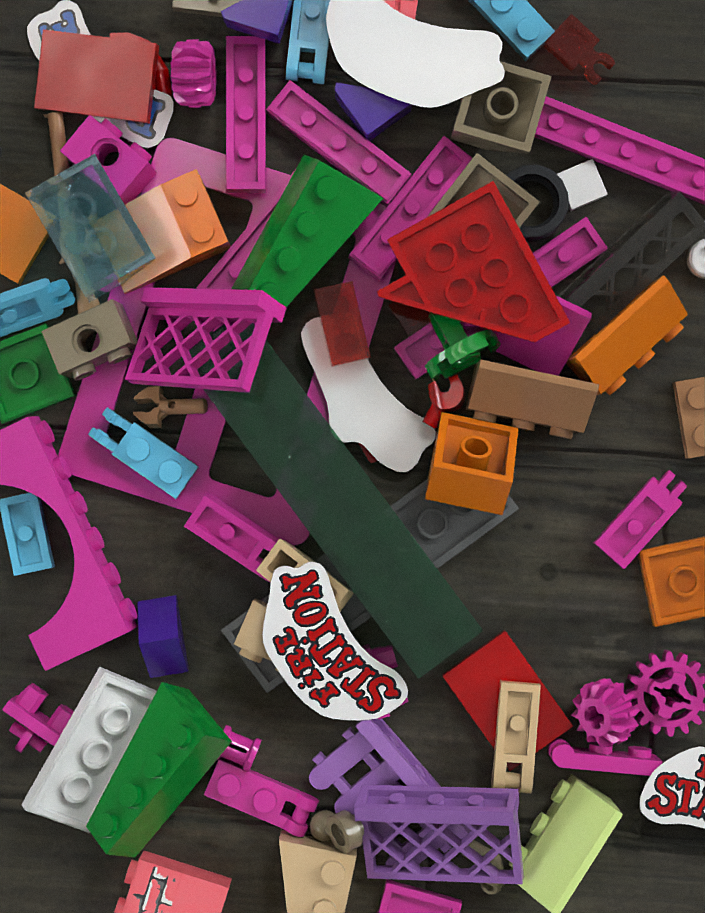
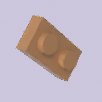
[673,377,705,459]

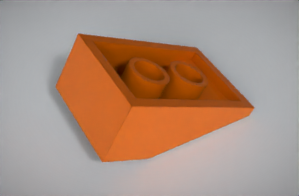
[93,169,231,294]

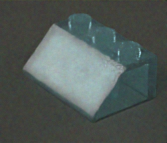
[25,154,156,303]

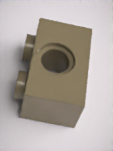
[41,299,138,380]

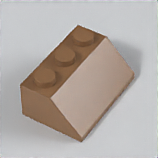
[466,360,599,439]

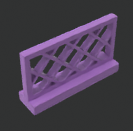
[354,785,524,884]

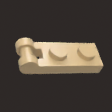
[491,680,541,794]

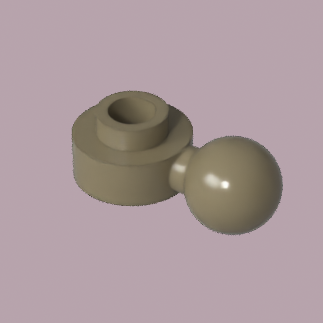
[310,810,364,854]

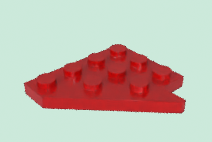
[376,181,570,343]

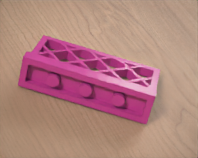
[125,287,286,392]

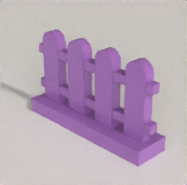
[309,718,472,866]

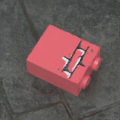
[114,850,232,913]

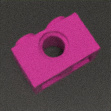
[60,115,157,205]

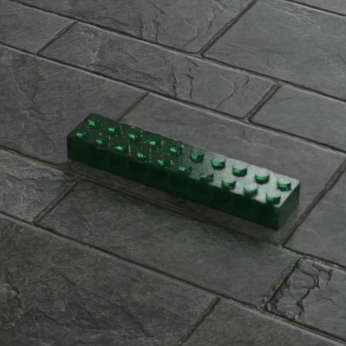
[180,323,483,679]

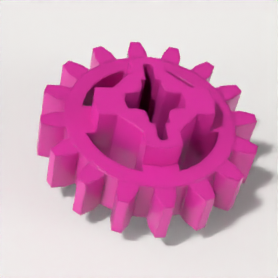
[625,650,705,737]

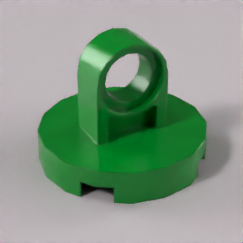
[425,313,501,382]

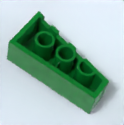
[86,682,232,858]

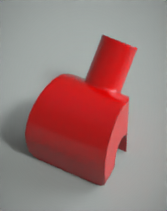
[422,375,466,429]

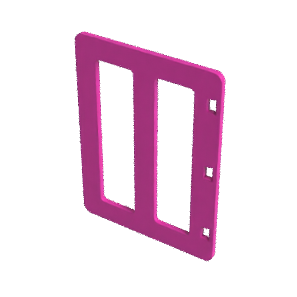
[58,138,397,545]

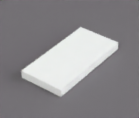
[21,667,157,833]

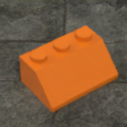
[566,275,688,396]

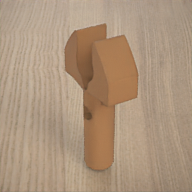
[133,386,208,428]

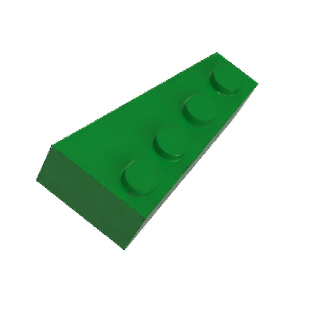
[231,154,383,307]

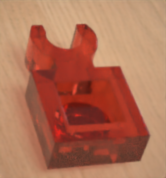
[543,14,615,85]

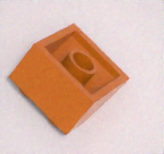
[425,412,518,515]

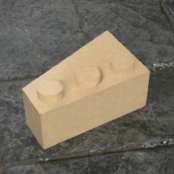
[279,830,357,913]

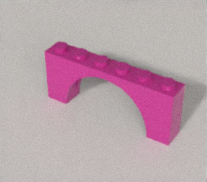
[0,416,138,671]

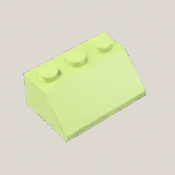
[509,773,623,913]

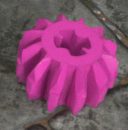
[170,39,217,108]
[571,678,640,747]

